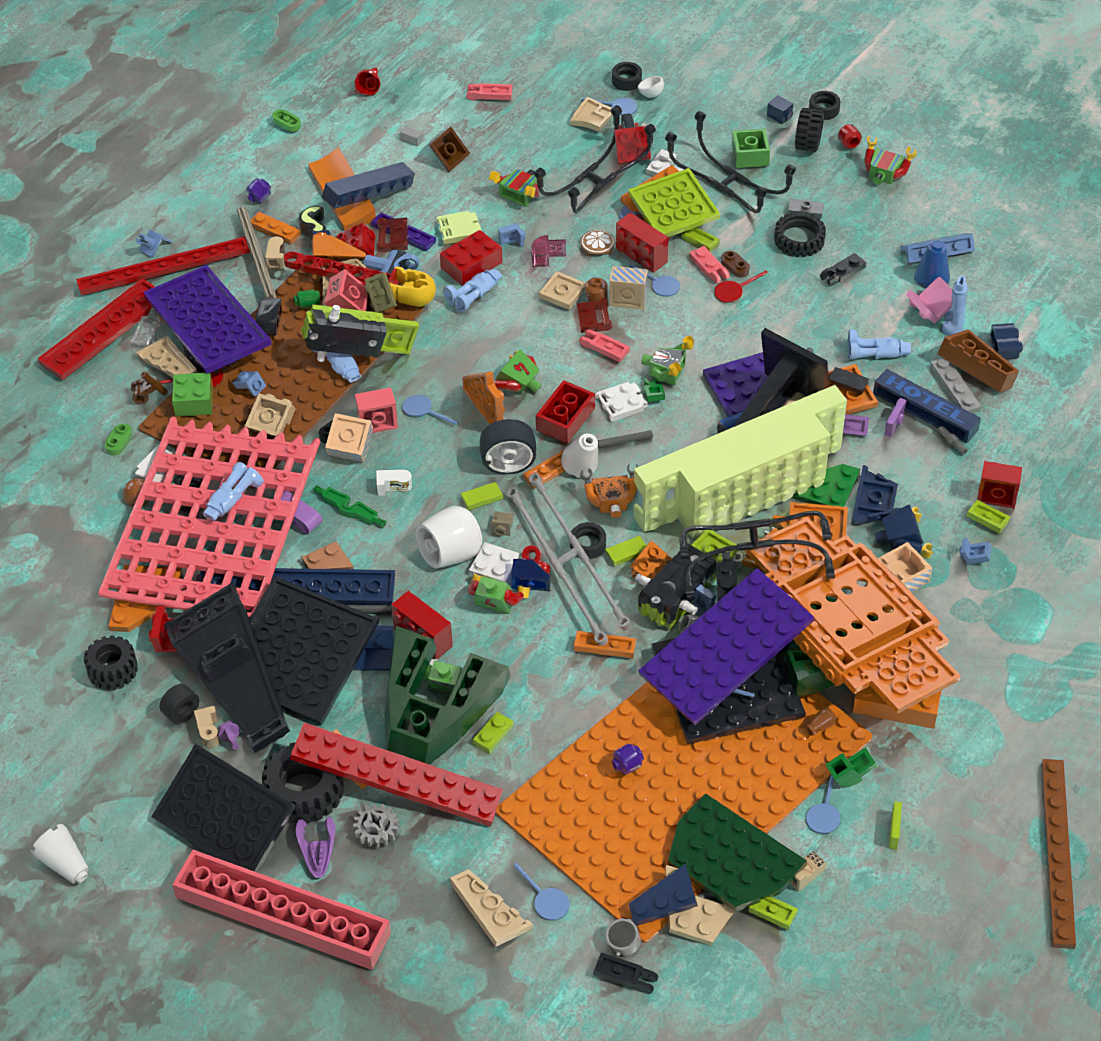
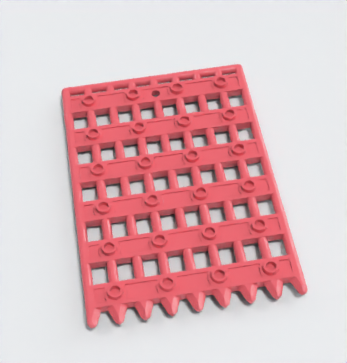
[98,417,320,619]

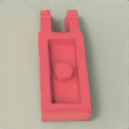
[466,83,513,101]
[689,246,730,284]
[579,329,630,362]

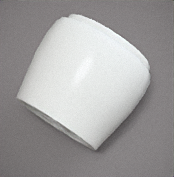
[416,506,482,569]

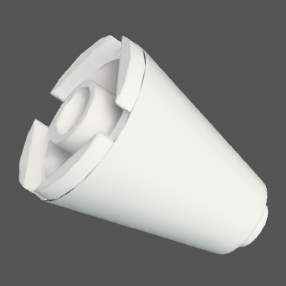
[561,434,598,478]
[30,824,89,883]

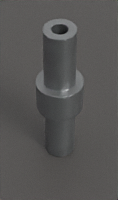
[938,426,968,455]

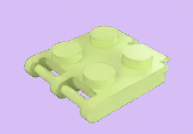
[436,211,482,244]

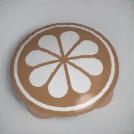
[581,230,615,256]

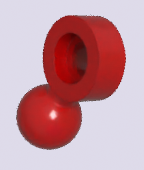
[522,545,551,577]

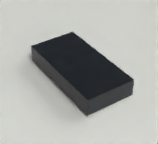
[829,367,869,395]

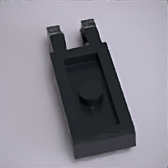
[820,253,867,286]
[593,953,659,994]

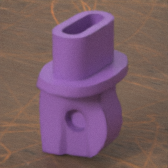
[218,721,240,750]

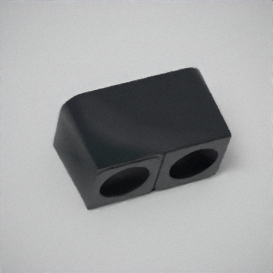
[256,297,282,335]

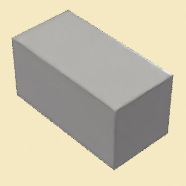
[400,126,424,146]

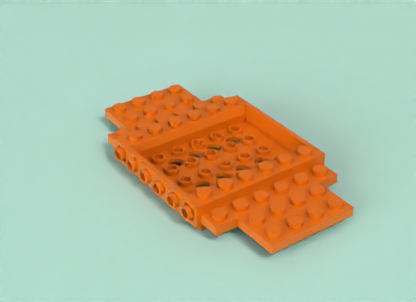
[745,517,961,714]

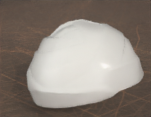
[638,76,664,98]

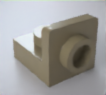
[491,512,514,536]

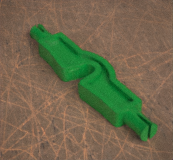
[313,484,387,528]

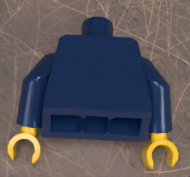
[874,504,933,558]

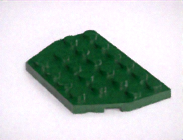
[668,793,807,912]

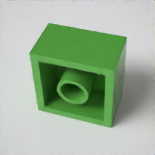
[731,129,770,168]
[172,373,213,417]

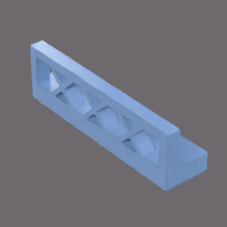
[900,233,975,263]

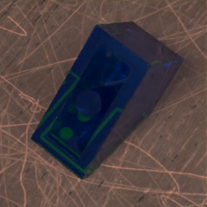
[511,559,551,591]

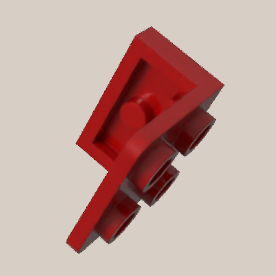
[335,222,376,261]
[148,606,177,652]

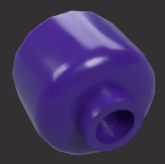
[246,178,271,203]
[611,744,644,775]

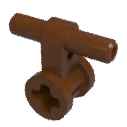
[131,371,168,404]

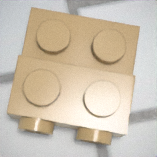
[245,394,295,438]

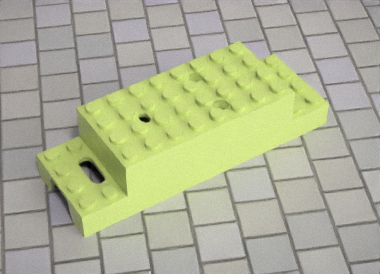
[633,385,847,540]

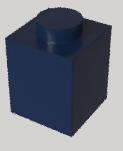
[767,95,793,124]

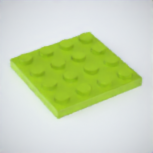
[628,168,721,237]

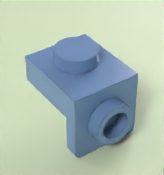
[498,223,526,247]
[233,371,266,396]
[959,538,992,564]
[688,584,716,617]

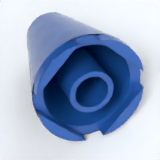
[915,241,950,288]

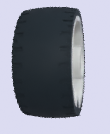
[480,419,537,475]

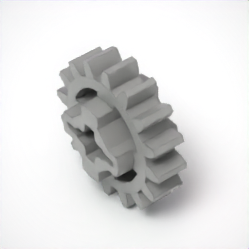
[353,803,400,848]

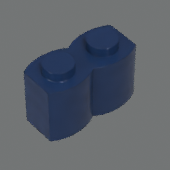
[990,323,1023,359]

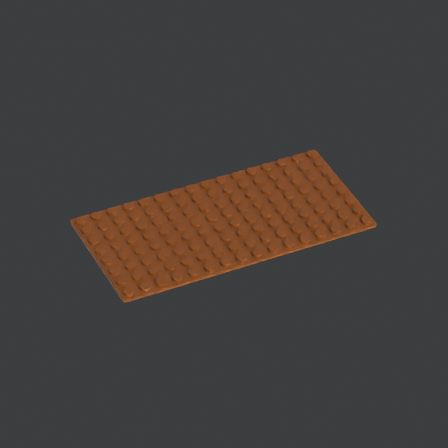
[138,255,425,488]

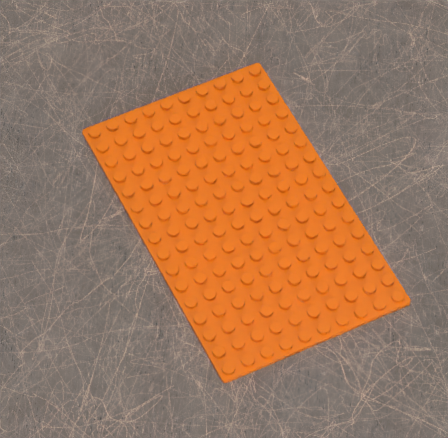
[495,682,873,943]

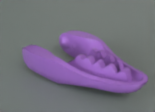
[296,816,336,878]

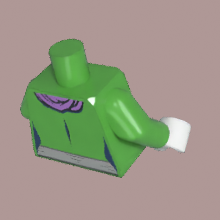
[423,659,463,695]

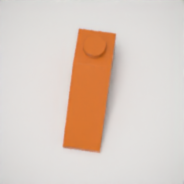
[312,232,366,261]

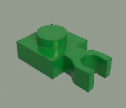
[644,377,665,402]

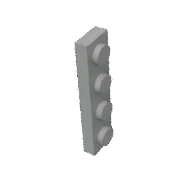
[930,358,981,413]

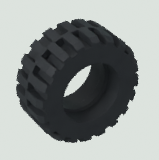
[261,742,344,823]

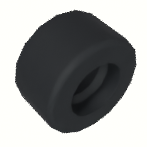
[159,684,200,724]

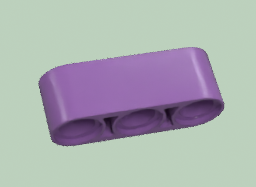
[281,491,323,534]

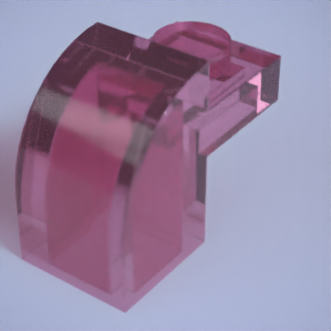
[531,235,566,267]

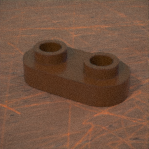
[721,251,750,278]

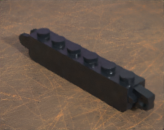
[716,552,737,602]

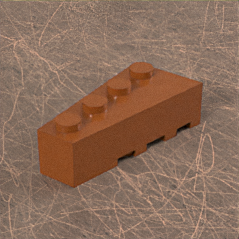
[938,329,1019,392]

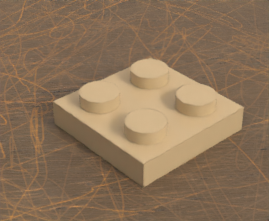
[539,271,586,310]

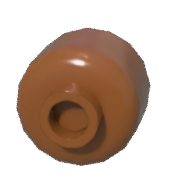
[585,277,608,304]

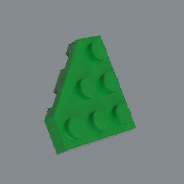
[792,464,861,507]

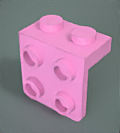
[906,277,952,324]

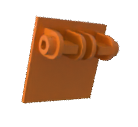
[630,540,672,579]

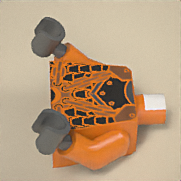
[580,464,638,518]

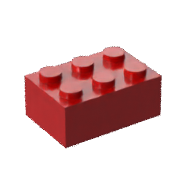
[616,213,669,273]
[440,230,503,286]
[535,380,595,444]
[391,590,453,659]

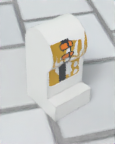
[376,470,412,496]

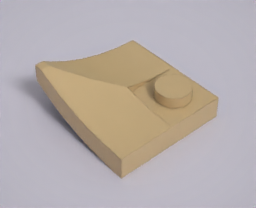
[569,97,613,132]

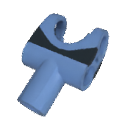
[364,250,420,286]

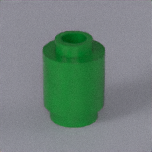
[293,289,320,309]

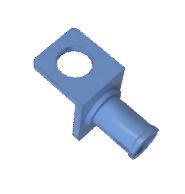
[136,230,172,257]

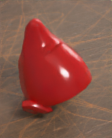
[354,68,381,95]

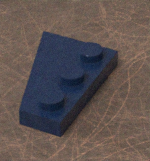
[629,864,698,926]

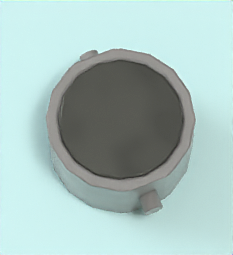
[606,918,641,957]

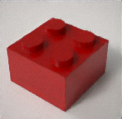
[977,461,1023,509]

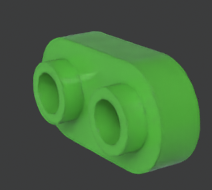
[272,109,301,132]
[105,424,133,455]

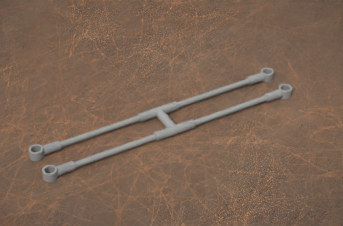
[507,473,632,646]

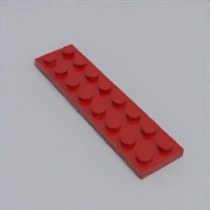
[37,278,156,380]

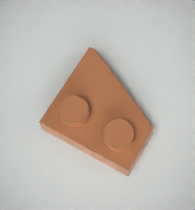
[302,541,354,569]

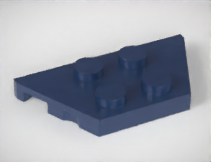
[851,465,898,525]

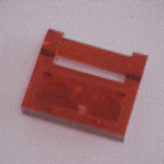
[377,217,409,252]
[576,298,613,333]

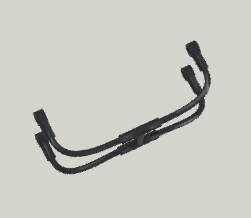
[534,105,656,214]
[665,111,796,214]
[679,511,835,597]

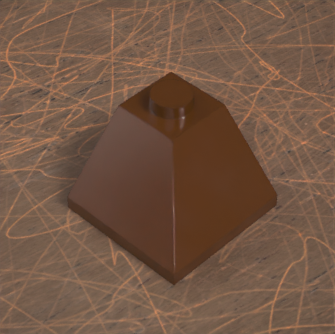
[429,127,470,172]

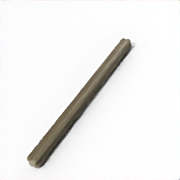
[237,206,276,298]

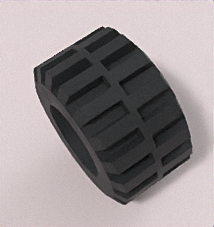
[795,108,824,152]
[84,635,138,690]

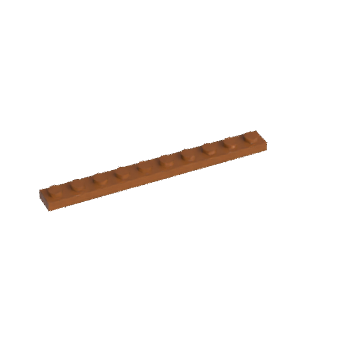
[1041,759,1076,949]

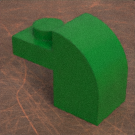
[825,747,878,787]

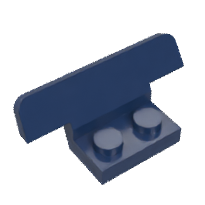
[353,625,394,671]

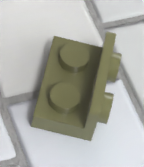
[365,272,397,314]

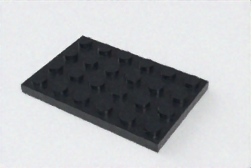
[151,743,296,872]

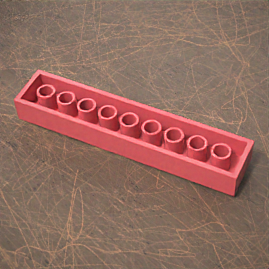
[172,850,391,970]

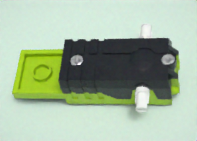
[301,305,419,362]
[635,530,739,629]

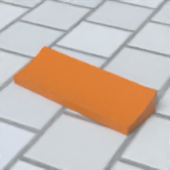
[308,147,376,231]

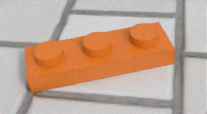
[250,212,301,245]
[574,631,636,658]

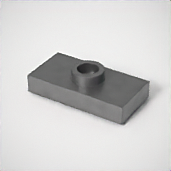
[788,199,824,218]

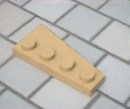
[136,336,198,377]
[449,869,533,947]

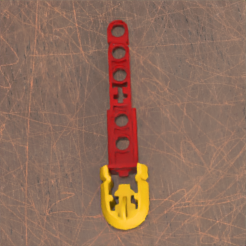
[284,251,436,307]

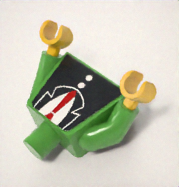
[641,335,695,385]

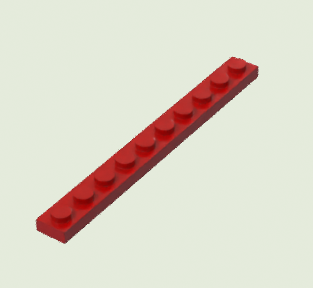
[76,237,250,295]

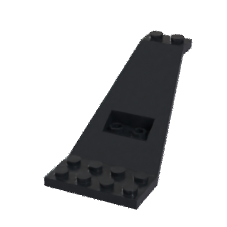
[164,582,290,753]

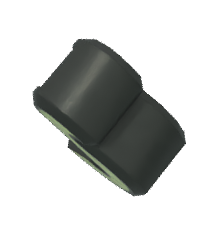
[298,206,326,240]

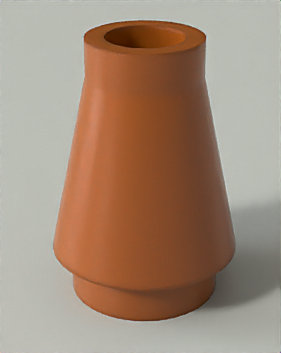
[805,707,837,736]

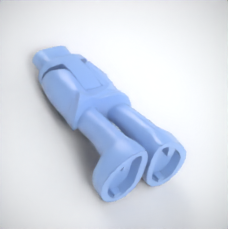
[443,268,502,312]
[942,276,968,335]
[847,329,911,359]
[312,350,361,383]
[203,462,264,521]

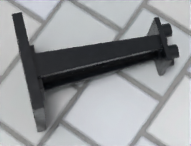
[717,328,829,434]

